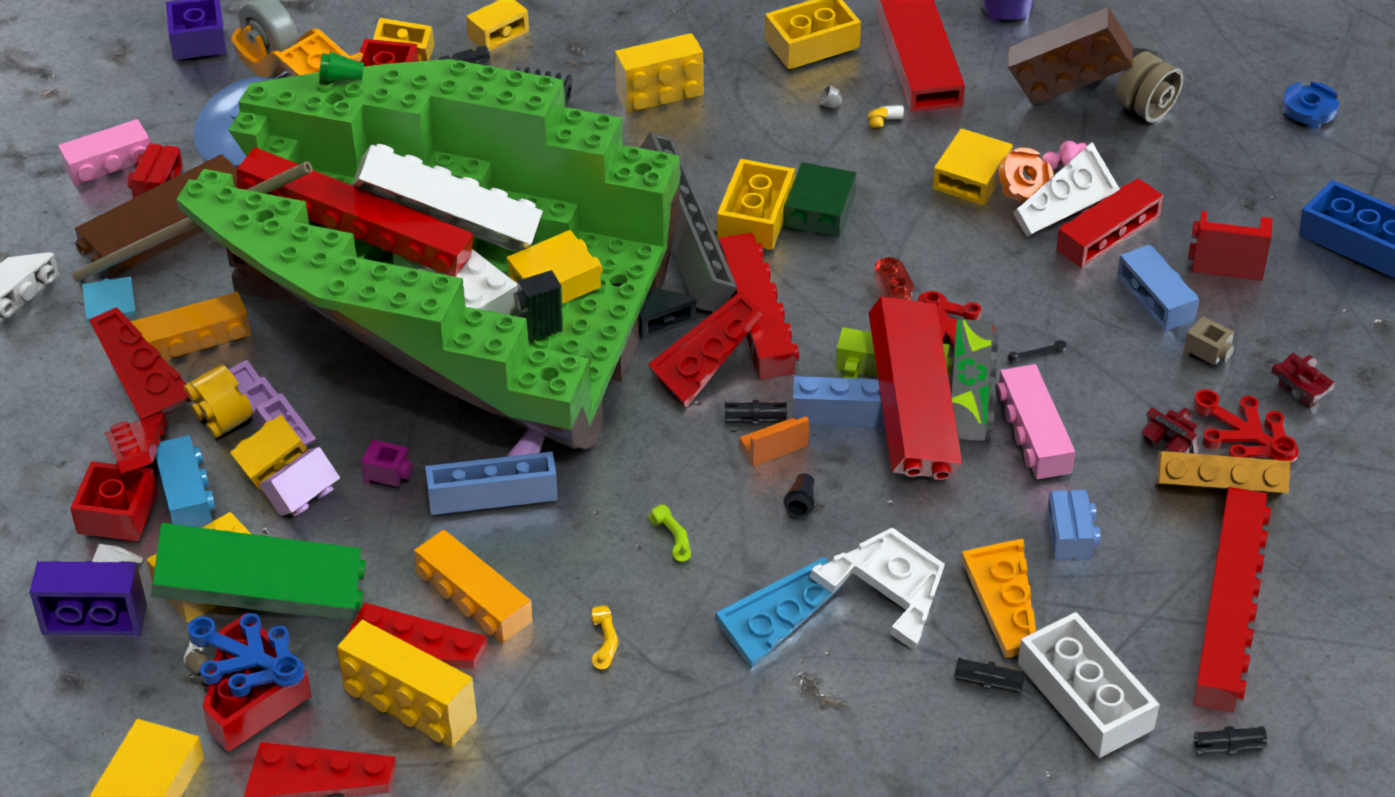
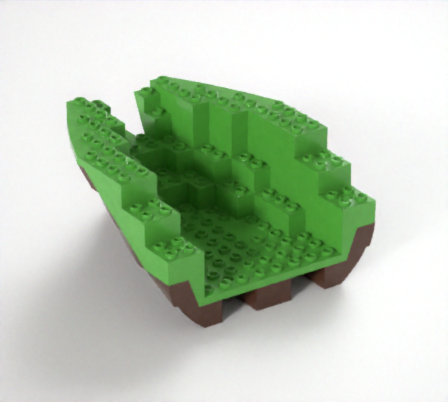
[176,59,680,449]

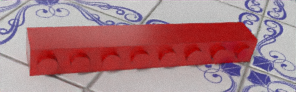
[237,147,474,277]
[1193,486,1271,713]

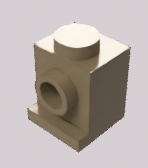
[1183,316,1234,365]

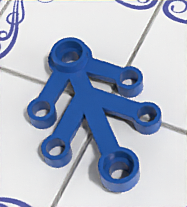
[187,613,305,697]

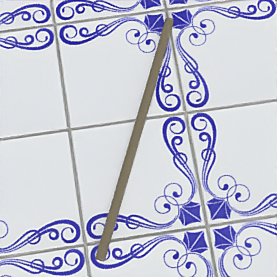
[72,161,312,282]

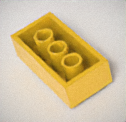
[337,620,477,747]

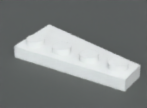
[1013,142,1119,237]

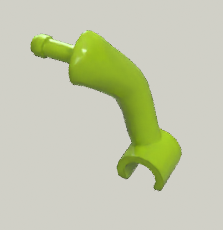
[648,504,691,562]

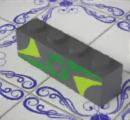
[951,319,999,441]

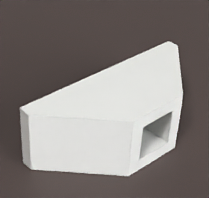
[0,252,60,323]

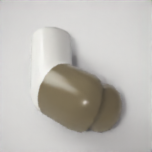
[184,641,213,674]

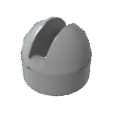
[819,85,842,109]

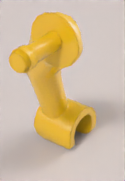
[591,605,618,670]

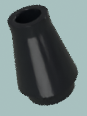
[783,473,815,518]

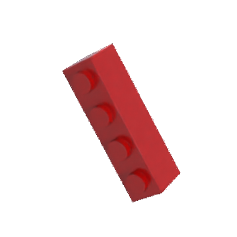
[1056,178,1163,268]

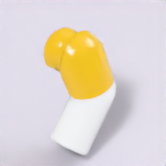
[867,105,903,129]

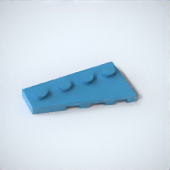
[715,557,842,669]

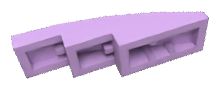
[229,360,316,447]

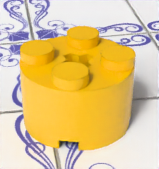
[183,365,254,439]

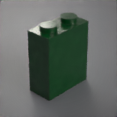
[784,162,857,237]

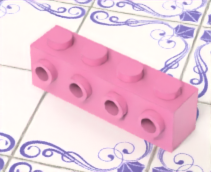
[995,364,1076,480]

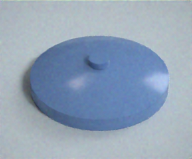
[193,76,275,167]

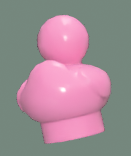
[1041,140,1087,170]

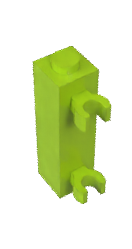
[836,327,954,378]

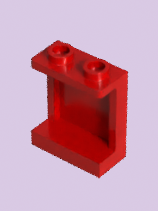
[1188,211,1273,281]

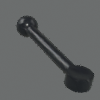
[1007,340,1067,363]

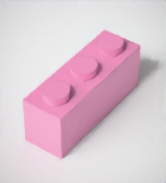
[58,119,150,186]

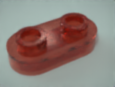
[874,257,914,300]

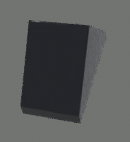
[640,287,696,340]

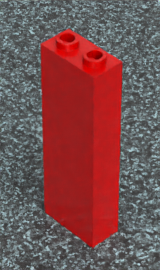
[876,0,965,112]
[868,296,962,480]

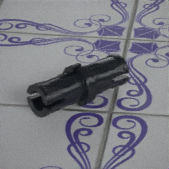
[725,400,787,424]
[954,657,1025,692]
[1193,726,1267,754]

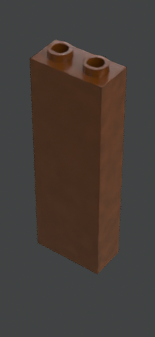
[75,154,237,279]

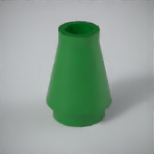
[319,51,364,81]

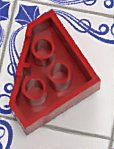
[202,613,312,752]

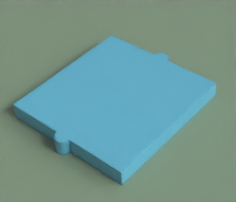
[82,276,136,323]

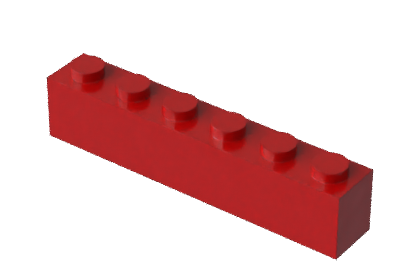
[719,232,799,380]

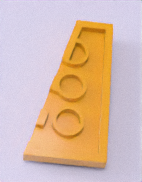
[961,538,1036,658]

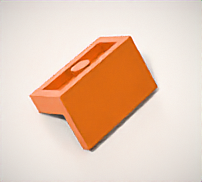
[739,416,809,466]

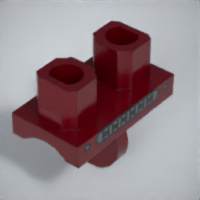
[1271,352,1335,408]
[1141,407,1200,454]

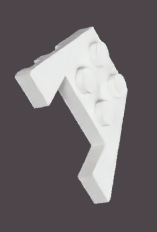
[809,528,945,651]

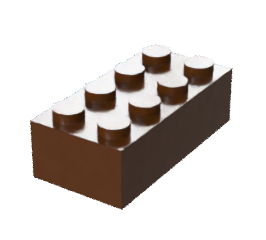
[1008,7,1133,106]

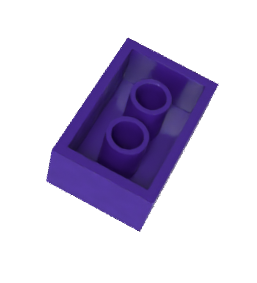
[29,561,147,635]

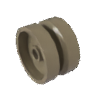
[1115,51,1184,123]

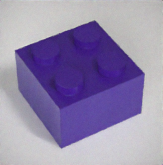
[166,0,227,60]

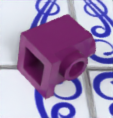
[361,440,413,487]

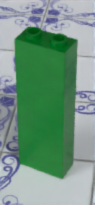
[151,523,366,621]

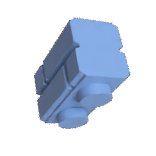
[1047,490,1101,560]

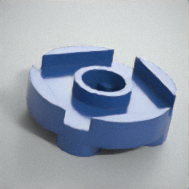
[1282,82,1339,129]

